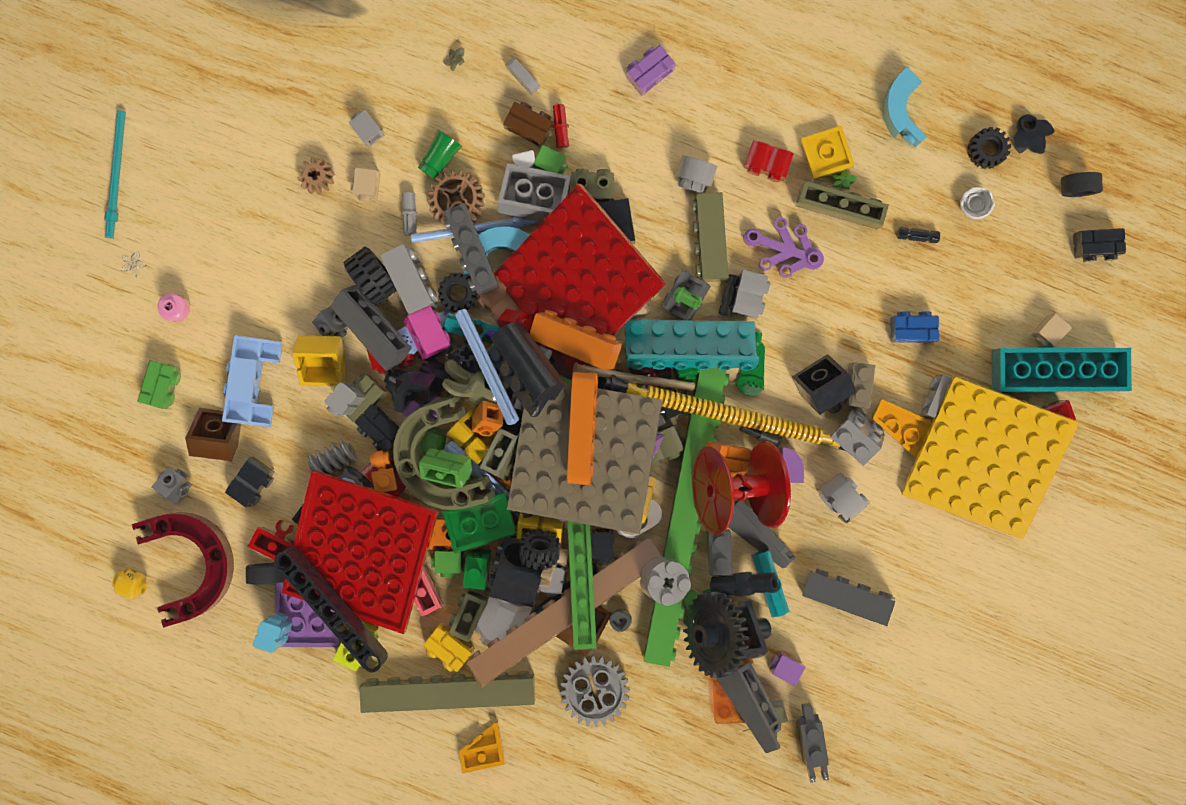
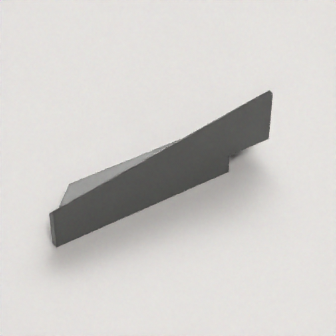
[716,662,782,753]

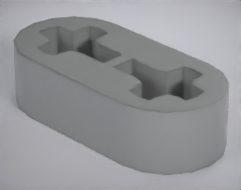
[505,57,540,95]

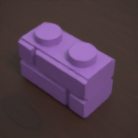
[626,45,676,96]

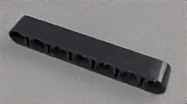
[274,546,388,673]

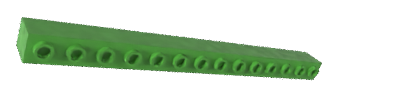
[643,368,729,667]

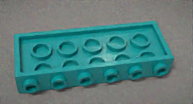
[625,320,759,371]

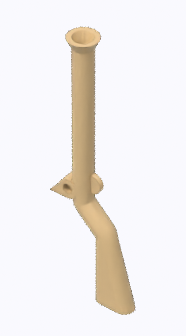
[573,362,695,391]

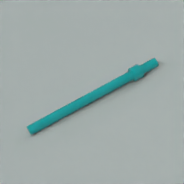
[104,110,126,239]

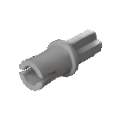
[401,192,418,236]

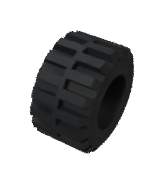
[343,246,397,305]

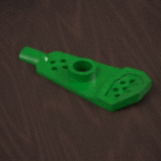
[736,332,765,396]

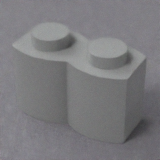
[731,270,770,319]

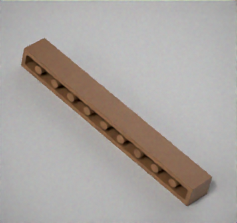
[467,538,662,688]

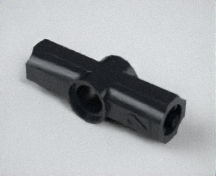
[710,572,778,596]

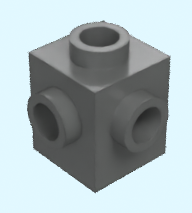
[312,307,348,339]
[152,466,193,505]

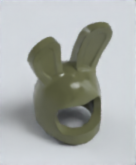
[442,360,509,406]

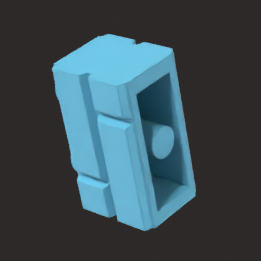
[253,613,293,653]

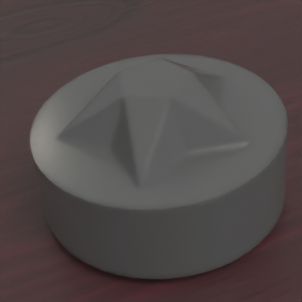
[609,609,632,632]

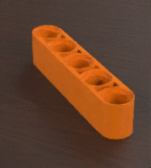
[567,372,598,485]

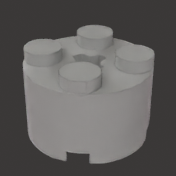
[818,473,870,524]
[640,557,691,606]

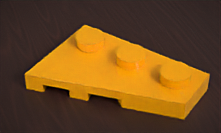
[871,398,932,458]

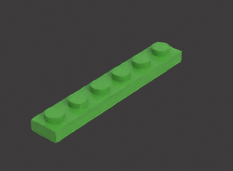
[567,521,597,650]

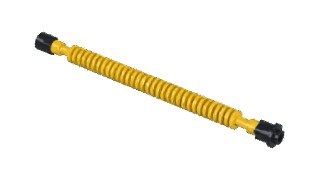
[603,374,846,451]

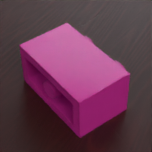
[404,306,450,360]

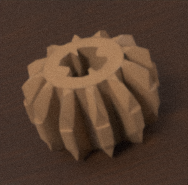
[297,157,335,195]

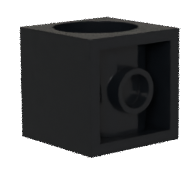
[487,536,544,607]

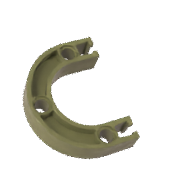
[393,395,496,510]

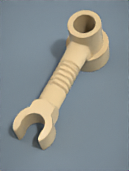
[540,548,569,588]

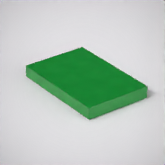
[442,492,517,554]

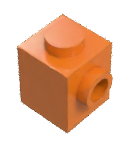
[472,401,503,436]

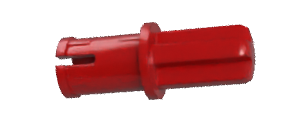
[552,104,570,148]

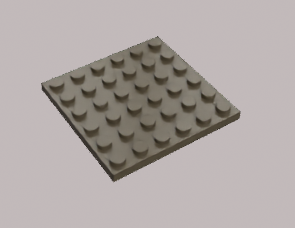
[507,383,663,534]

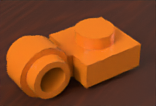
[370,450,398,492]

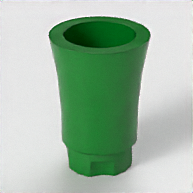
[418,129,463,179]

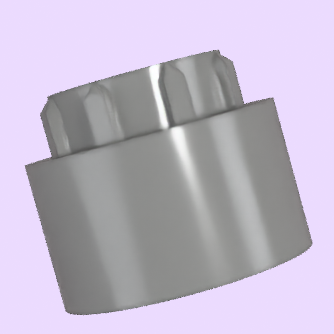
[676,155,717,193]

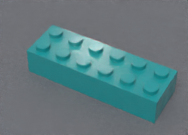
[992,348,1132,392]

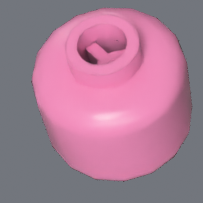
[157,293,190,322]

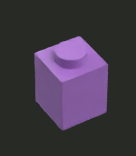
[769,651,806,687]

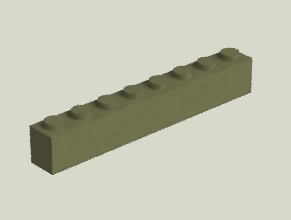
[359,671,536,713]

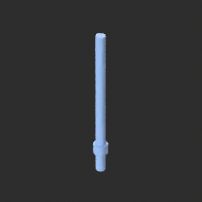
[411,216,539,243]

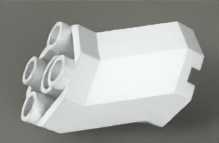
[475,592,539,646]

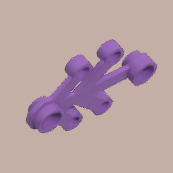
[743,217,824,278]

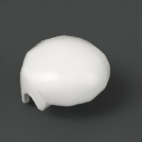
[960,187,995,220]

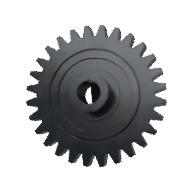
[683,591,771,678]

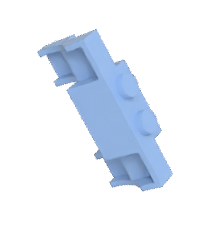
[222,335,283,427]

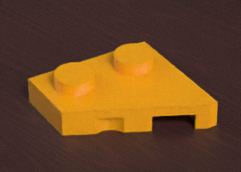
[459,722,506,773]

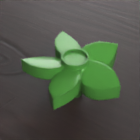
[831,170,857,190]

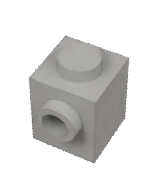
[348,109,385,148]

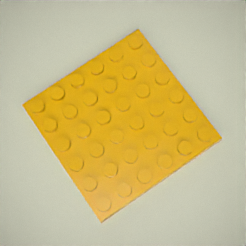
[901,376,1079,539]

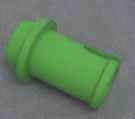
[673,287,702,310]

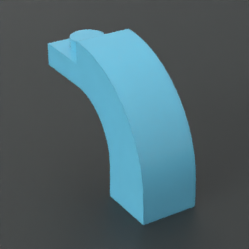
[883,67,927,147]
[464,226,530,277]

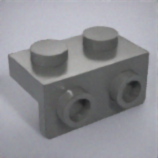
[662,270,711,320]

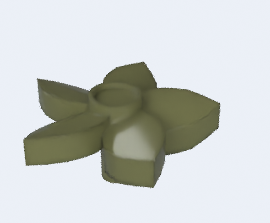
[443,47,465,71]

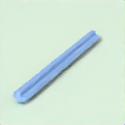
[455,309,519,425]

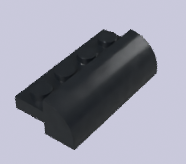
[488,322,566,417]

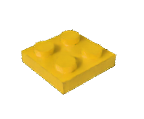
[800,125,855,180]

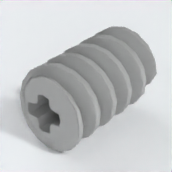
[308,439,357,474]

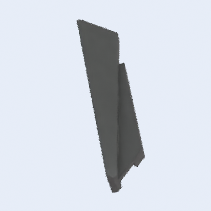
[728,499,796,568]

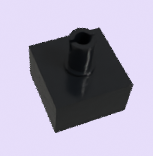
[792,354,857,415]

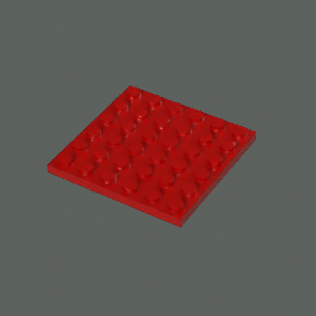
[494,184,666,373]
[282,470,439,634]

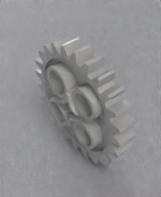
[560,655,630,727]

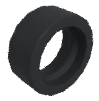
[246,563,285,585]

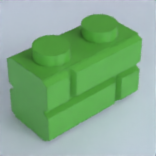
[137,360,181,409]
[419,448,472,488]

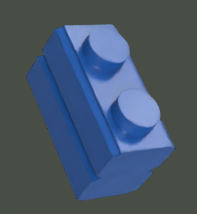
[890,311,939,343]

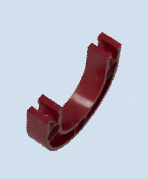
[132,512,234,628]

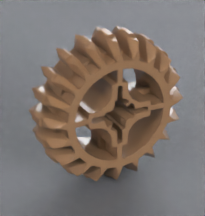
[427,170,485,225]

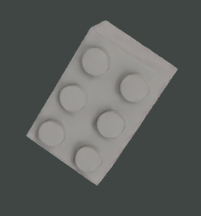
[498,163,571,222]
[380,244,439,315]

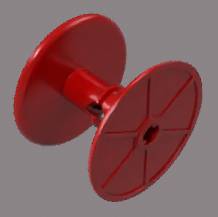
[692,441,791,535]

